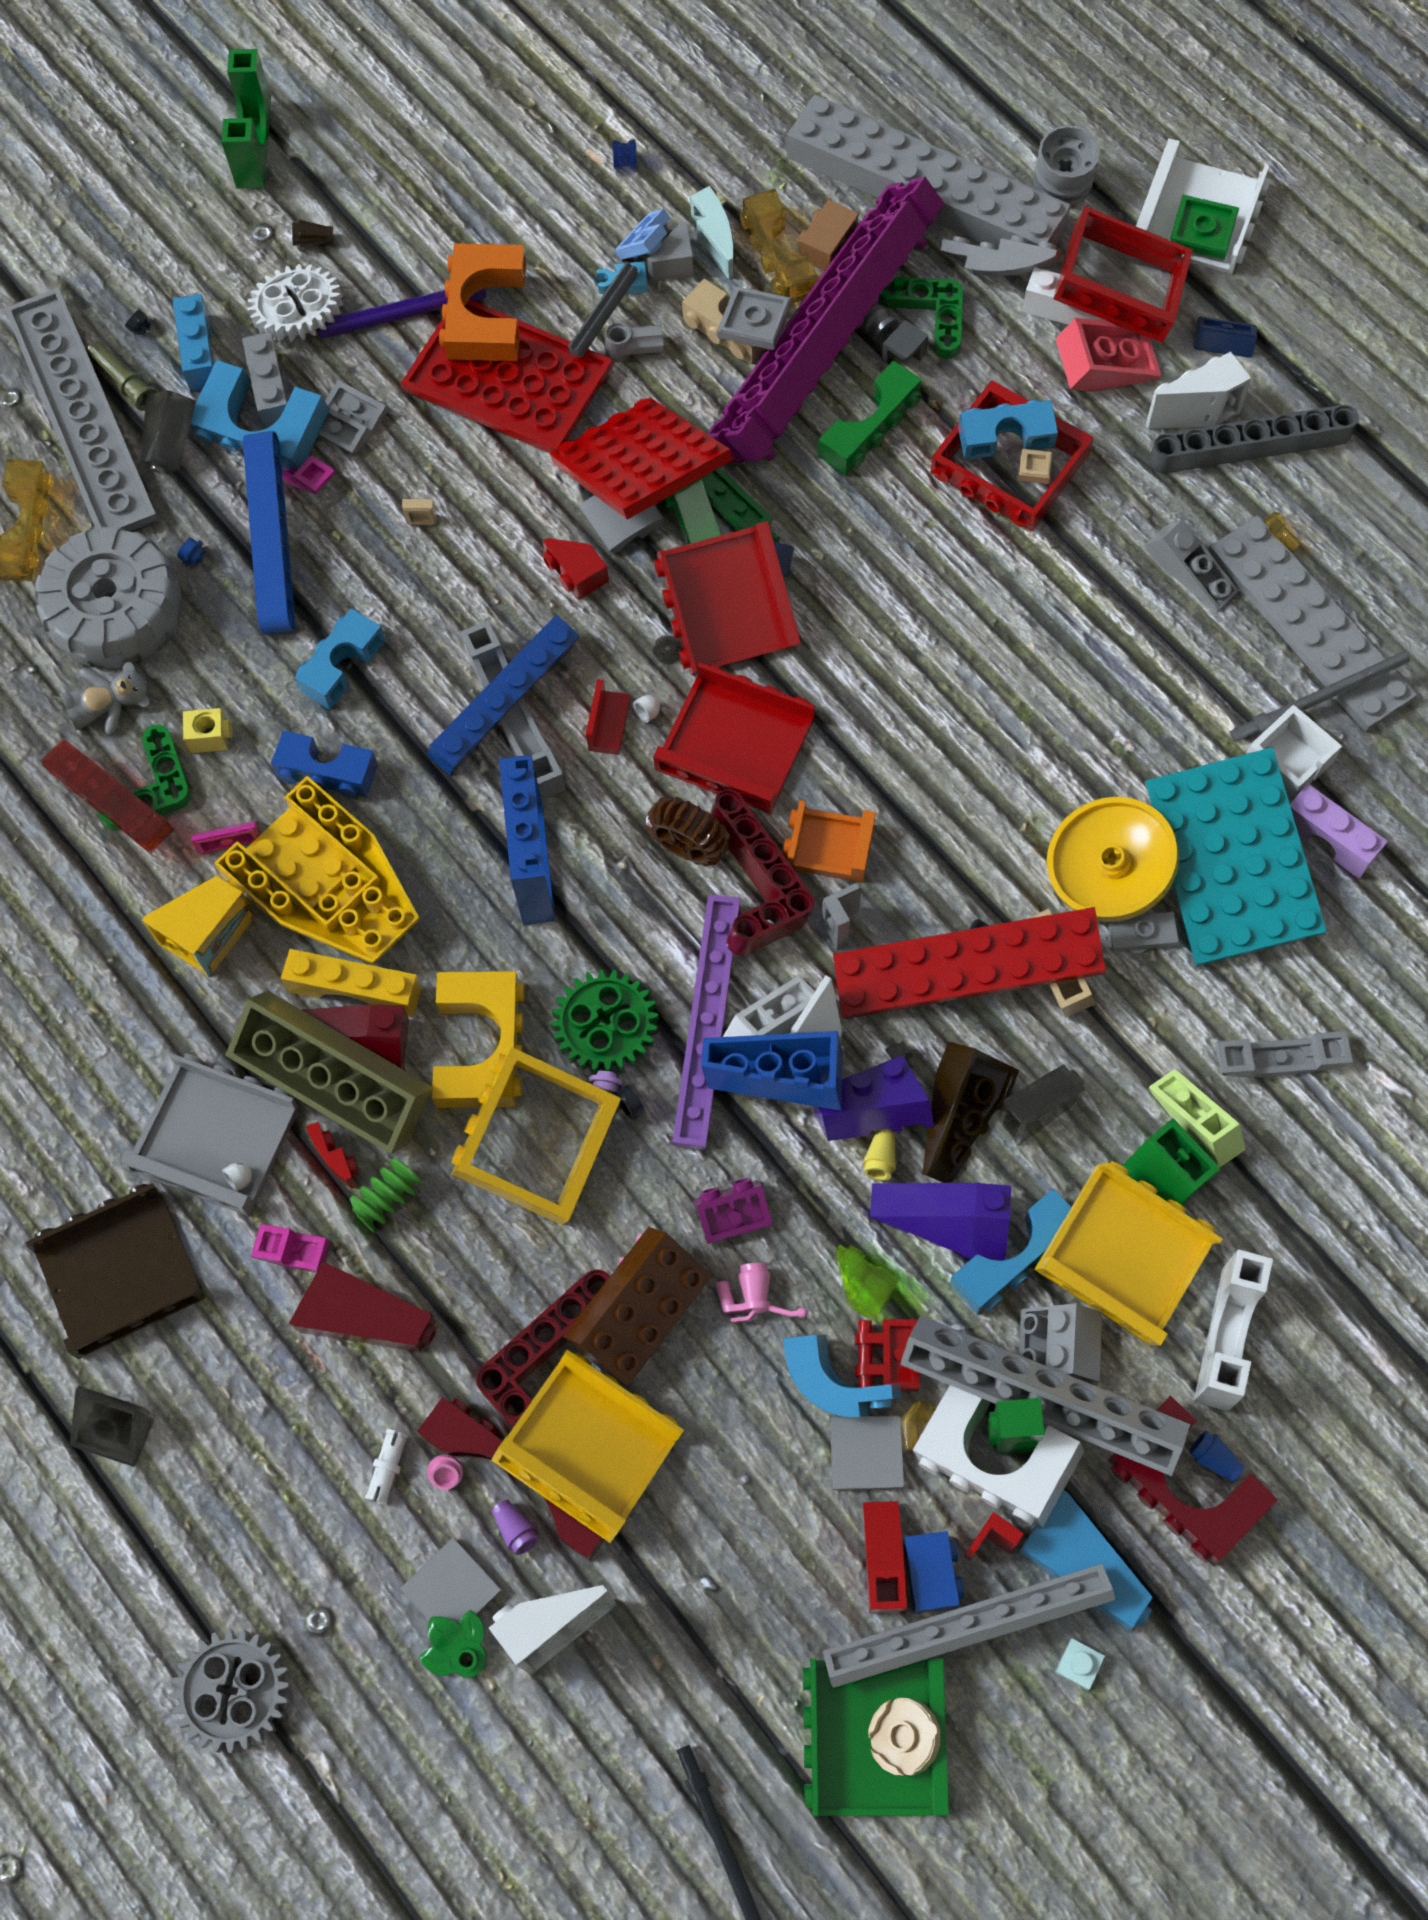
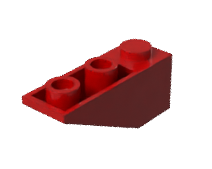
[863,1501,907,1614]

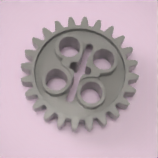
[170,1629,292,1753]

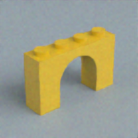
[432,971,525,1108]

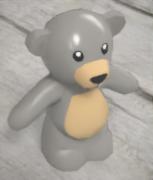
[60,662,150,735]

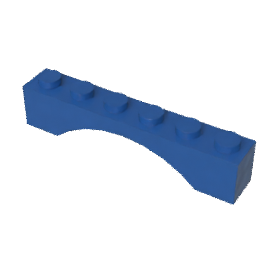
[427,614,580,776]

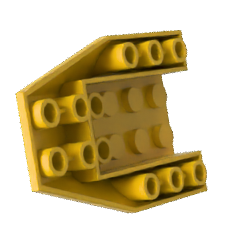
[214,776,420,965]

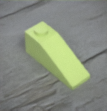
[1149,1069,1246,1167]

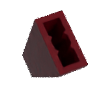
[289,1262,437,1352]

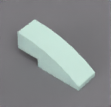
[690,186,733,279]

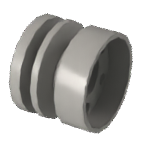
[1033,125,1100,206]

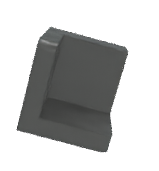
[882,320,928,363]

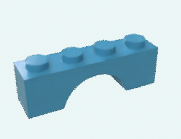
[949,1188,1071,1315]

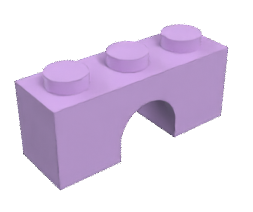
[1290,783,1388,879]

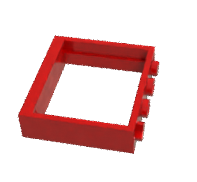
[1053,206,1193,343]
[930,380,1094,531]

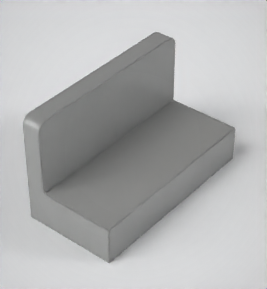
[822,883,861,950]

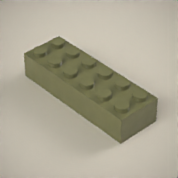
[225,991,433,1154]

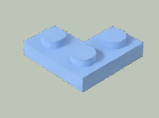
[614,209,670,260]

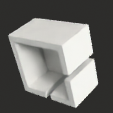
[1246,704,1342,803]

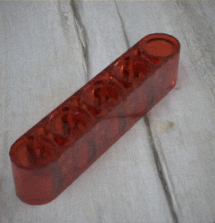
[40,739,174,854]

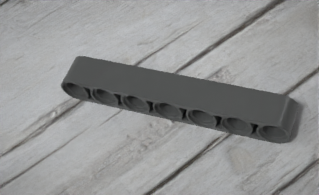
[1149,405,1359,473]

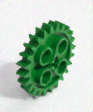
[551,969,659,1075]

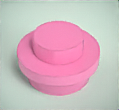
[427,1454,463,1490]

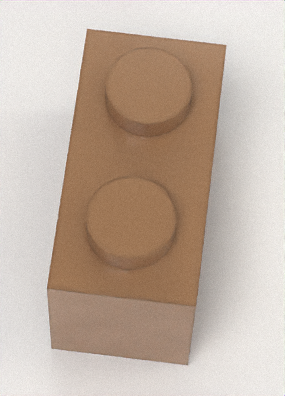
[797,199,859,271]

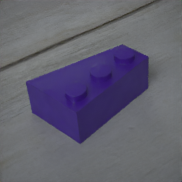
[813,1055,934,1141]

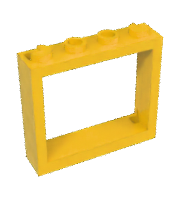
[451,1047,621,1225]

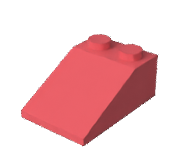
[1055,318,1162,392]

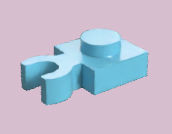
[596,261,648,295]

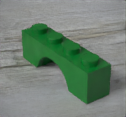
[818,360,922,476]

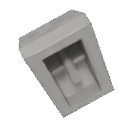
[647,220,694,280]

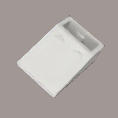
[1145,352,1251,429]

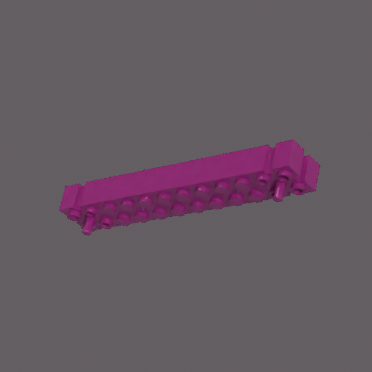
[706,176,945,464]

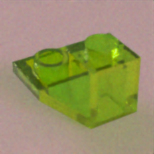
[835,1244,899,1323]

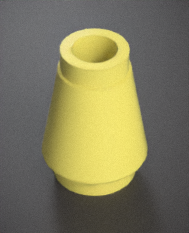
[862,1128,896,1181]

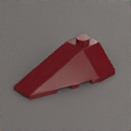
[302,1005,409,1070]

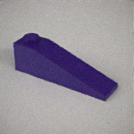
[870,1183,1011,1261]

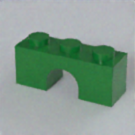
[987,1398,1045,1455]

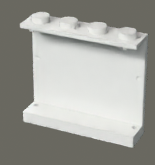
[1136,138,1271,274]

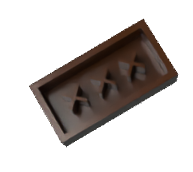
[563,1227,713,1387]

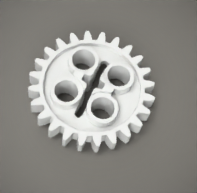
[247,264,343,342]

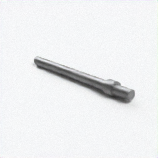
[1230,651,1410,742]

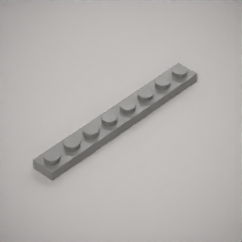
[823,1564,1116,1688]

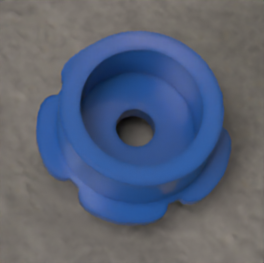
[177,538,205,566]

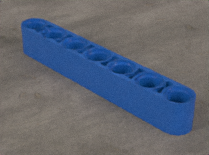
[243,431,296,635]

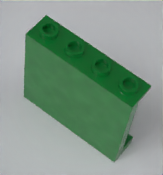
[803,1658,949,1816]

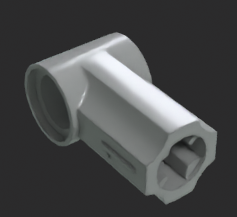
[605,322,664,362]

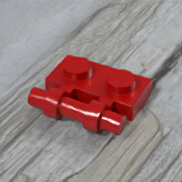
[855,1319,919,1391]

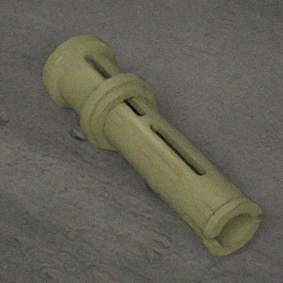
[87,341,158,411]

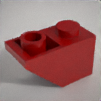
[542,538,609,600]

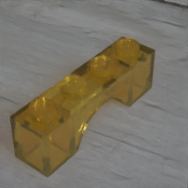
[740,188,818,304]
[0,459,53,581]

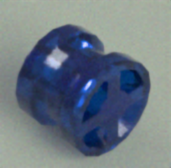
[613,139,637,170]

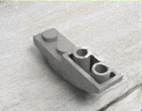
[940,235,1064,276]

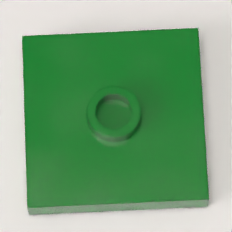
[1169,195,1239,260]

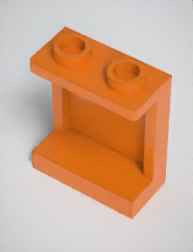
[783,800,876,883]

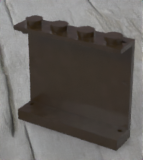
[25,1183,205,1359]

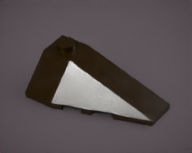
[922,1041,1019,1183]

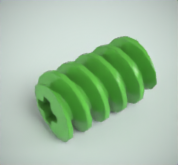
[349,1158,425,1234]

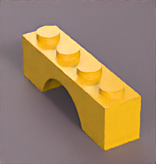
[280,949,422,1018]

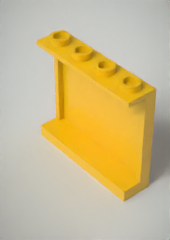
[1034,1161,1223,1346]
[491,1350,684,1543]

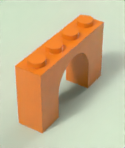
[439,243,527,361]

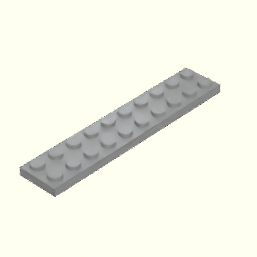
[4,287,158,532]

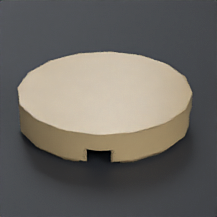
[868,1698,940,1776]

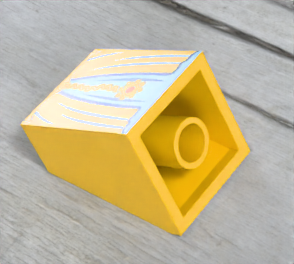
[142,876,256,977]

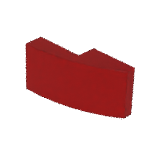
[306,1122,359,1189]

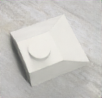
[791,975,844,1052]

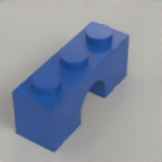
[271,730,378,798]

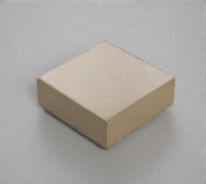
[1018,449,1053,484]
[402,499,437,525]

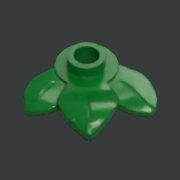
[419,1610,487,1678]

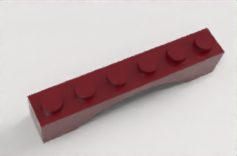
[417,1397,605,1562]

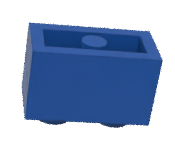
[903,1531,964,1614]

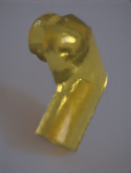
[1264,512,1301,552]
[901,1401,936,1450]

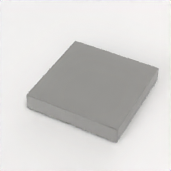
[717,286,792,350]
[830,1416,904,1491]
[400,1537,502,1623]

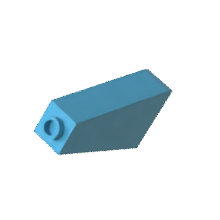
[1019,1490,1152,1631]

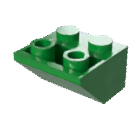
[1122,1118,1221,1206]

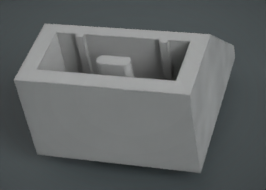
[1019,1303,1102,1383]

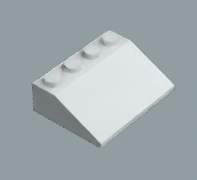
[489,1585,617,1675]

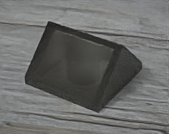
[70,1386,156,1467]

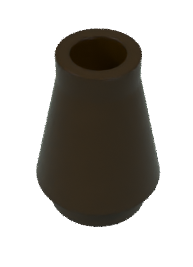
[292,219,333,249]

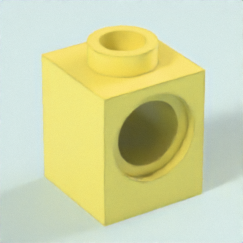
[183,708,233,753]

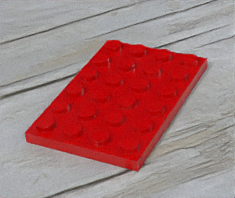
[401,299,613,453]
[550,397,734,520]

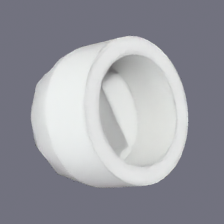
[633,695,660,723]
[222,1162,252,1192]

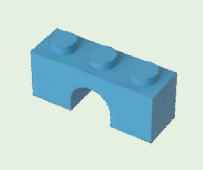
[172,294,216,392]
[958,400,1058,460]
[295,608,385,710]

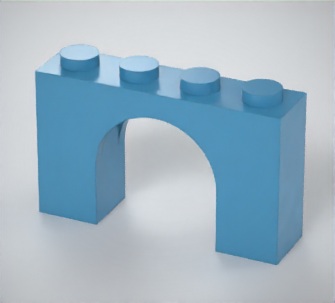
[187,360,330,471]

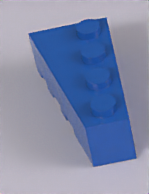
[701,1031,843,1111]

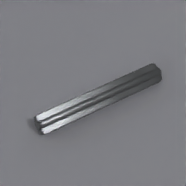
[568,263,638,358]

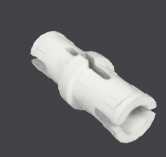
[365,1429,408,1505]

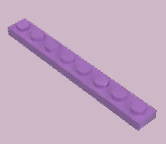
[672,894,741,1150]

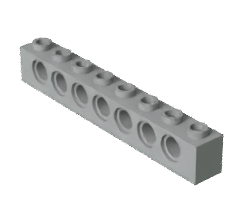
[900,1315,1190,1476]

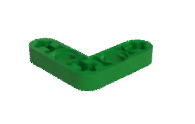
[878,277,963,359]
[99,724,191,831]

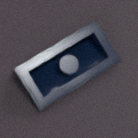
[1194,317,1257,358]

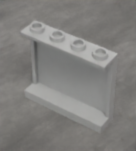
[120,1054,300,1217]

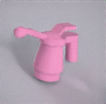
[715,1263,808,1324]

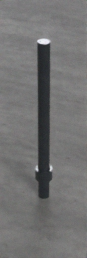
[676,1744,762,1920]

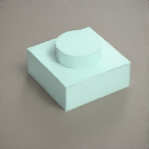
[1055,1638,1105,1690]

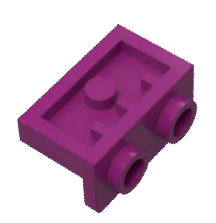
[693,1178,773,1244]

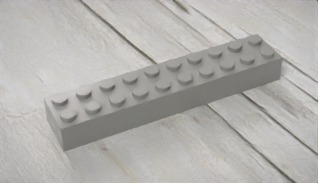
[787,94,1071,250]

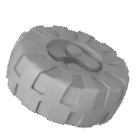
[34,527,182,669]

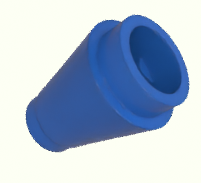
[1189,1431,1245,1482]

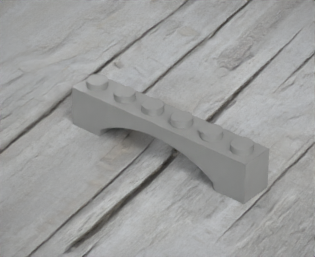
[460,620,566,800]

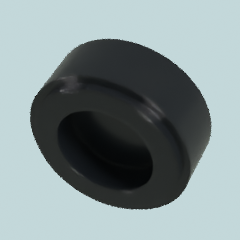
[615,1085,645,1119]

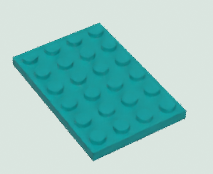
[1145,747,1327,967]

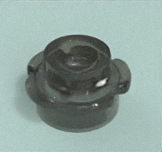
[653,635,683,665]

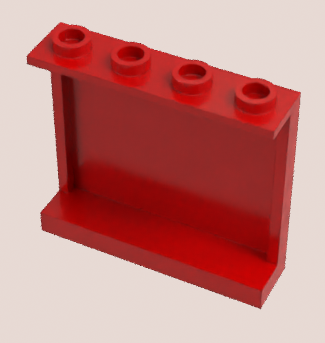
[653,521,801,675]
[653,662,815,814]

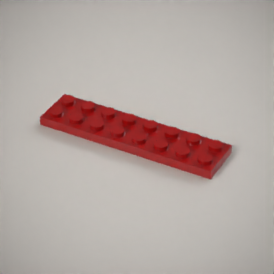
[833,907,1106,1019]

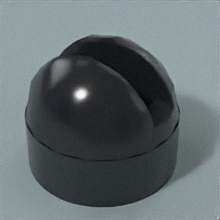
[125,309,151,335]

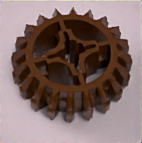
[645,796,730,866]

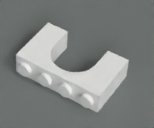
[1193,1249,1273,1411]
[913,1385,1084,1527]

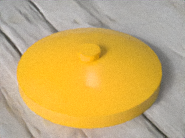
[1047,797,1179,922]

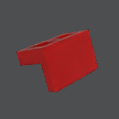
[586,679,631,755]
[964,1512,1024,1561]

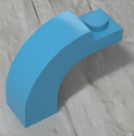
[783,1335,902,1417]

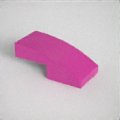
[282,455,335,494]
[251,1224,332,1273]

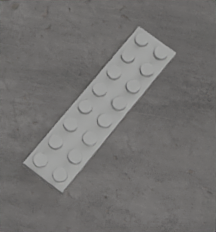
[1208,516,1417,733]

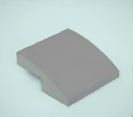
[318,380,390,454]
[579,495,666,554]

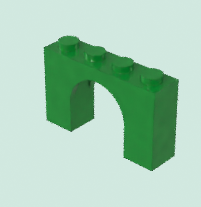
[221,49,271,189]

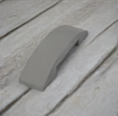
[1215,1031,1353,1077]

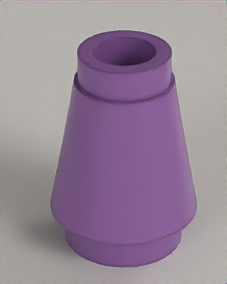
[492,1499,540,1555]

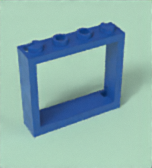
[499,755,555,925]

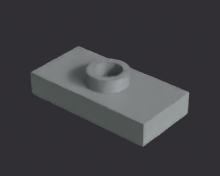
[1107,912,1179,952]

